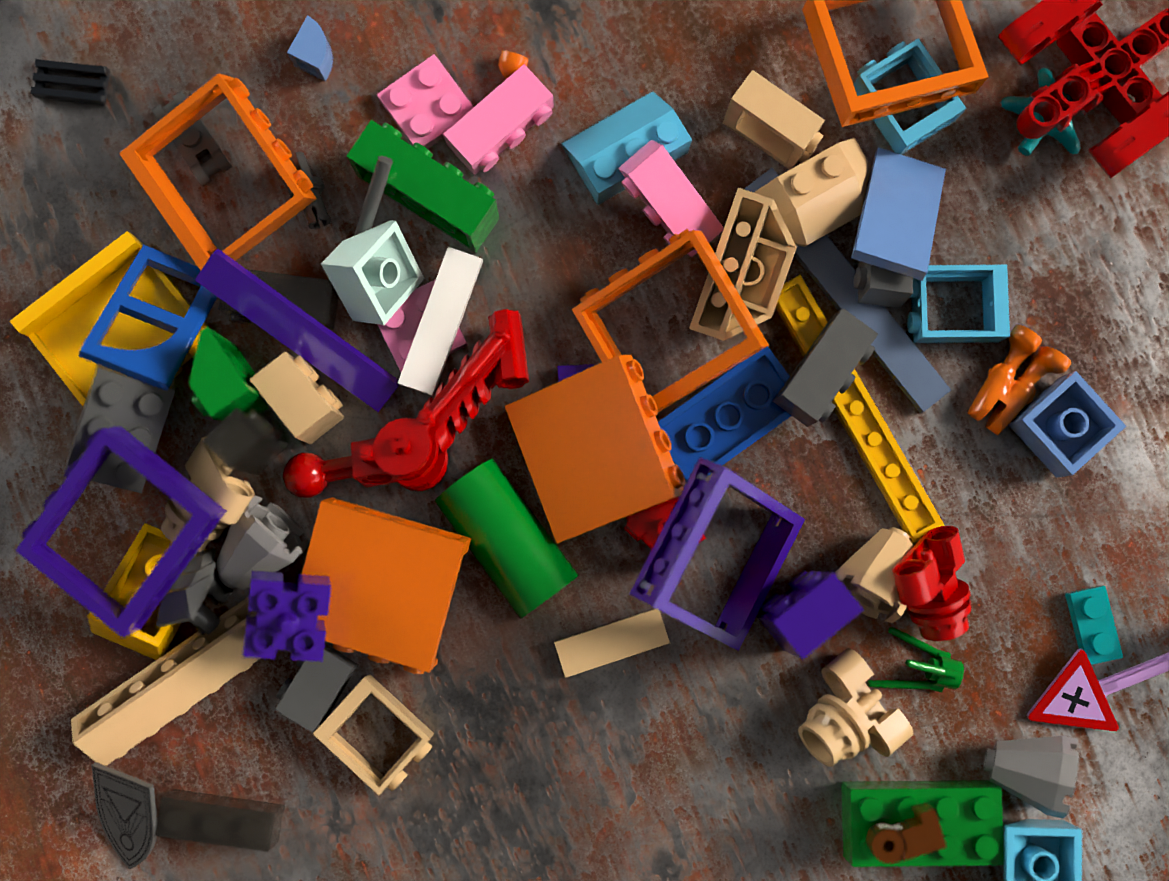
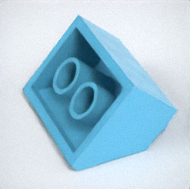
[562,91,692,205]
[1004,819,1082,881]

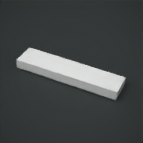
[398,247,483,397]

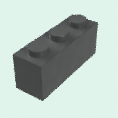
[772,308,878,427]

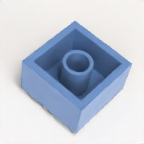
[1009,371,1126,478]

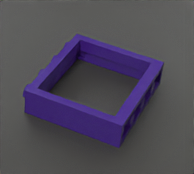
[15,426,227,638]
[629,458,805,651]

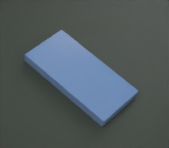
[851,147,946,281]

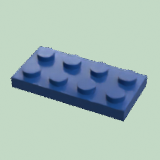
[658,347,792,482]

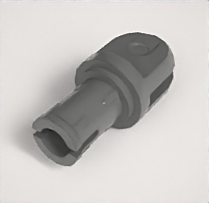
[288,152,331,229]

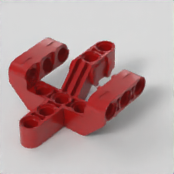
[998,0,1169,179]

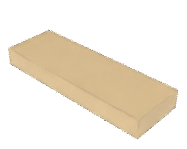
[554,608,670,678]

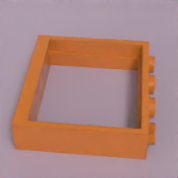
[802,0,989,127]
[119,73,317,271]
[571,228,769,412]

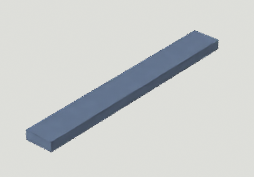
[744,168,951,414]

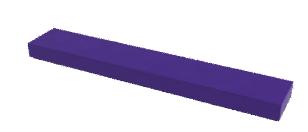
[195,249,399,412]

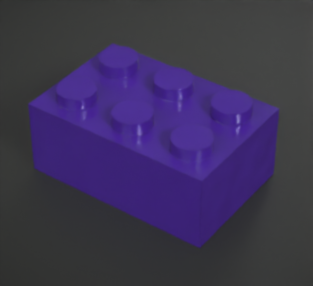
[756,570,864,659]

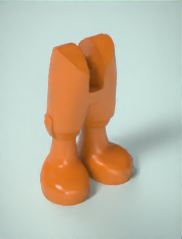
[968,324,1071,435]

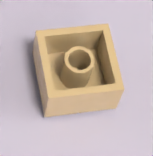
[249,351,345,445]

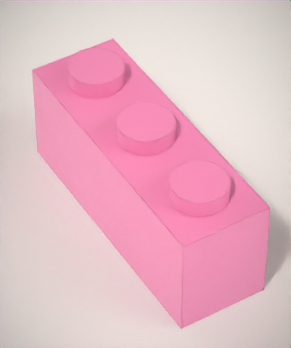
[443,64,553,176]
[618,140,724,258]

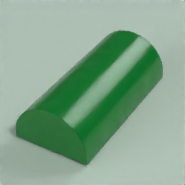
[434,458,579,619]

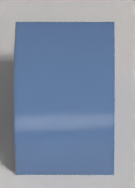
[287,15,333,81]

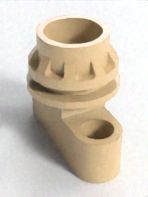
[161,436,255,552]
[798,648,913,767]

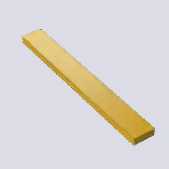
[776,275,945,543]

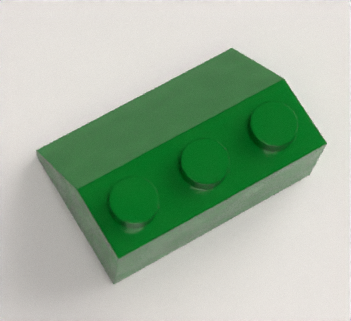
[189,327,271,428]

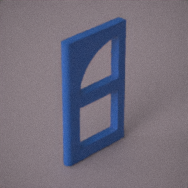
[79,244,217,390]

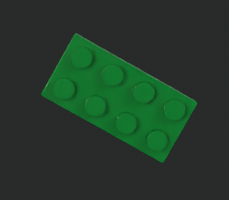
[346,120,500,253]
[841,780,1004,867]

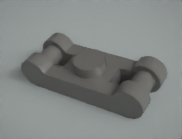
[152,91,233,186]

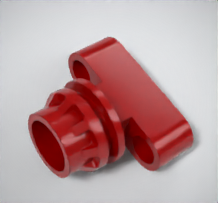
[892,526,972,641]

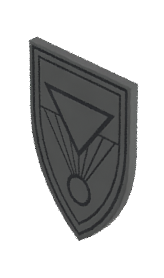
[91,762,157,869]

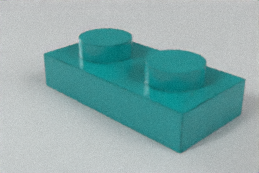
[1065,585,1123,665]

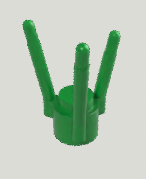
[867,627,964,692]

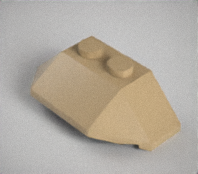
[753,137,872,247]
[689,188,797,341]

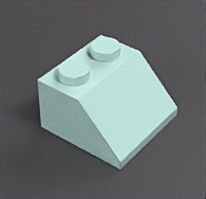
[321,220,425,325]

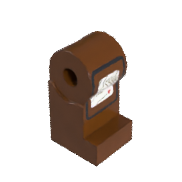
[866,802,947,864]

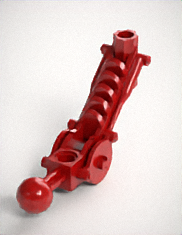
[282,309,529,498]

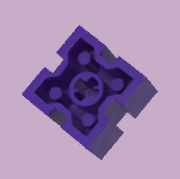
[243,571,331,662]

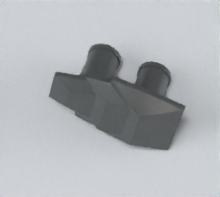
[156,548,233,635]

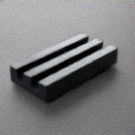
[30,59,110,105]

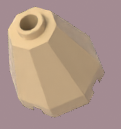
[835,527,914,623]

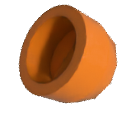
[498,50,529,78]

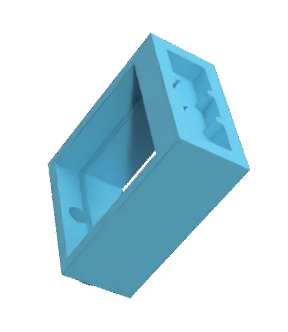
[853,38,967,155]
[907,265,1010,343]

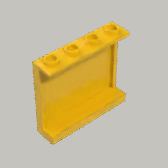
[10,231,208,407]

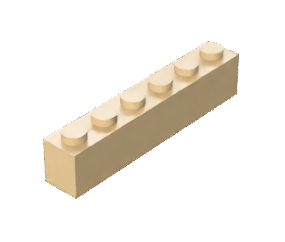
[71,596,261,766]

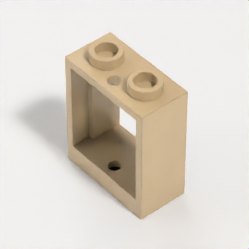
[723,70,825,170]
[313,674,434,795]

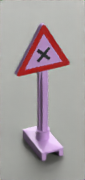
[1027,649,1169,731]

